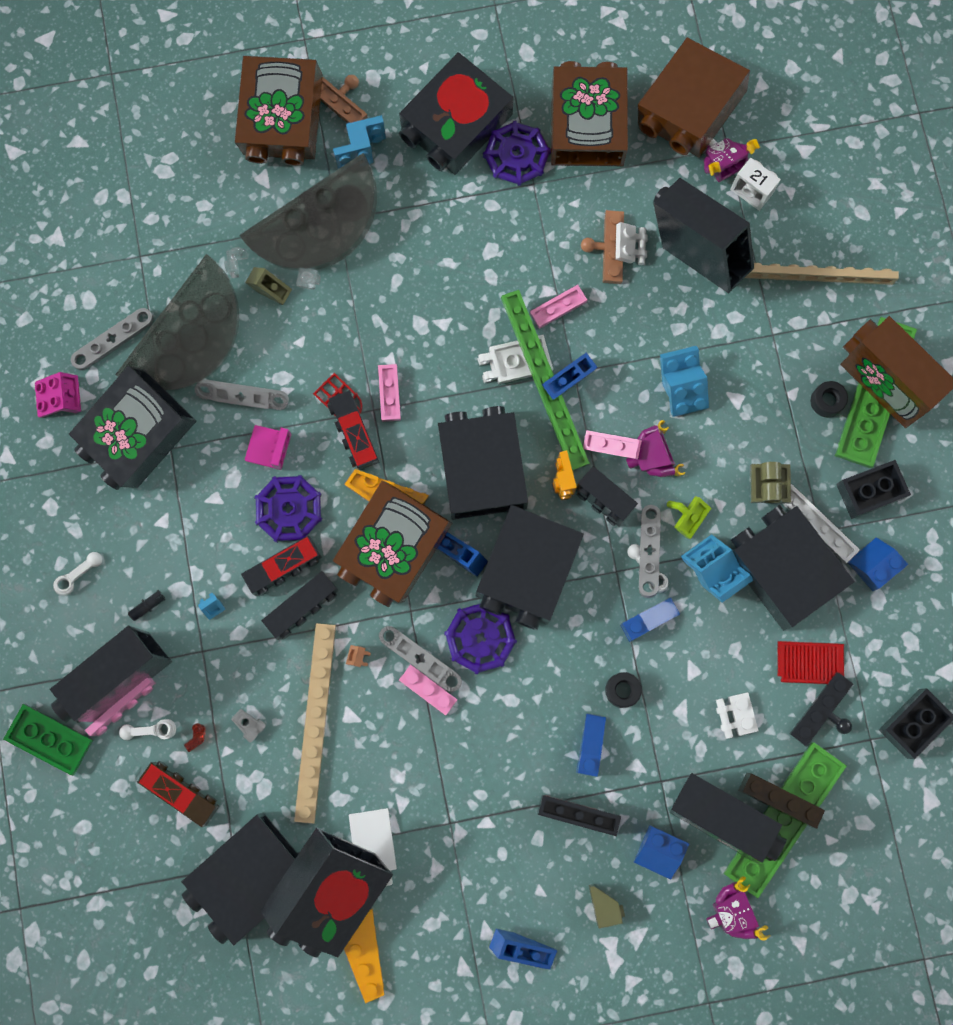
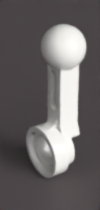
[627,544,668,593]
[53,552,102,596]
[119,719,176,740]

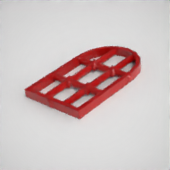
[313,373,363,416]

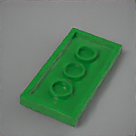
[3,704,93,776]

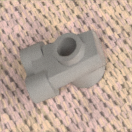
[231,709,266,743]

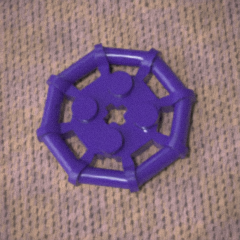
[483,120,551,186]
[254,475,323,543]
[444,604,517,674]

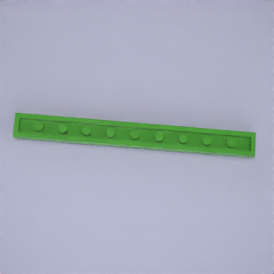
[501,290,590,471]

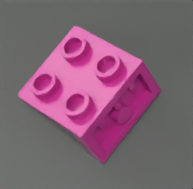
[35,372,81,418]
[245,425,292,470]

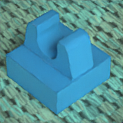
[198,593,226,620]

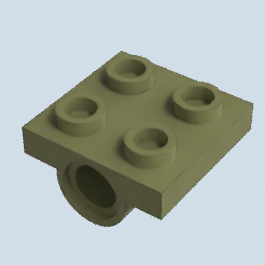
[750,462,791,504]

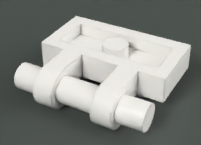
[615,222,648,265]
[716,692,758,739]

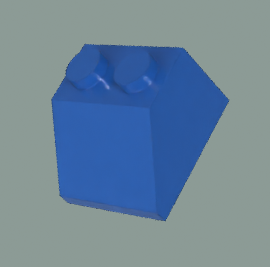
[847,537,908,591]
[634,825,689,880]

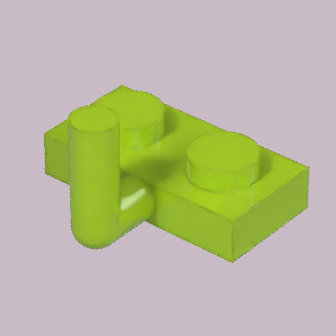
[667,496,712,539]

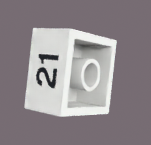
[730,158,781,211]

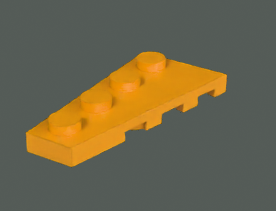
[344,469,429,505]
[344,908,385,1004]

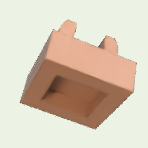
[346,645,371,667]

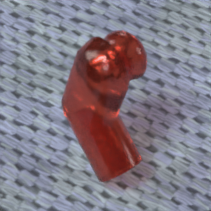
[184,723,206,752]

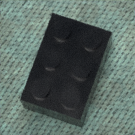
[836,460,911,519]
[576,466,638,527]
[879,688,953,759]

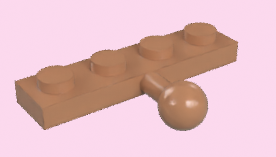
[320,75,368,123]
[581,210,624,284]

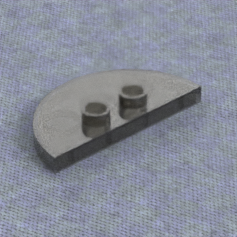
[240,153,377,271]
[115,254,239,391]

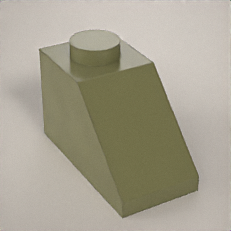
[245,267,292,305]
[589,884,625,929]

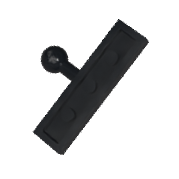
[790,672,853,747]

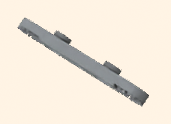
[71,308,153,370]
[194,380,289,410]
[639,505,661,598]
[379,626,462,692]

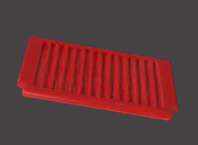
[777,641,844,684]

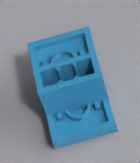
[333,115,386,171]
[660,346,709,417]
[681,534,753,603]

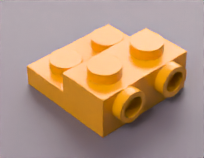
[552,450,577,500]

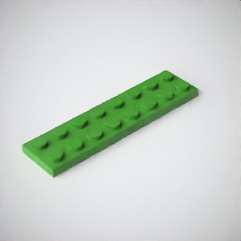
[835,317,917,468]
[723,742,847,899]

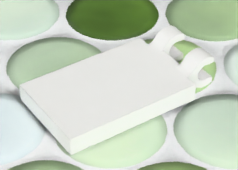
[477,335,553,384]
[349,808,397,886]

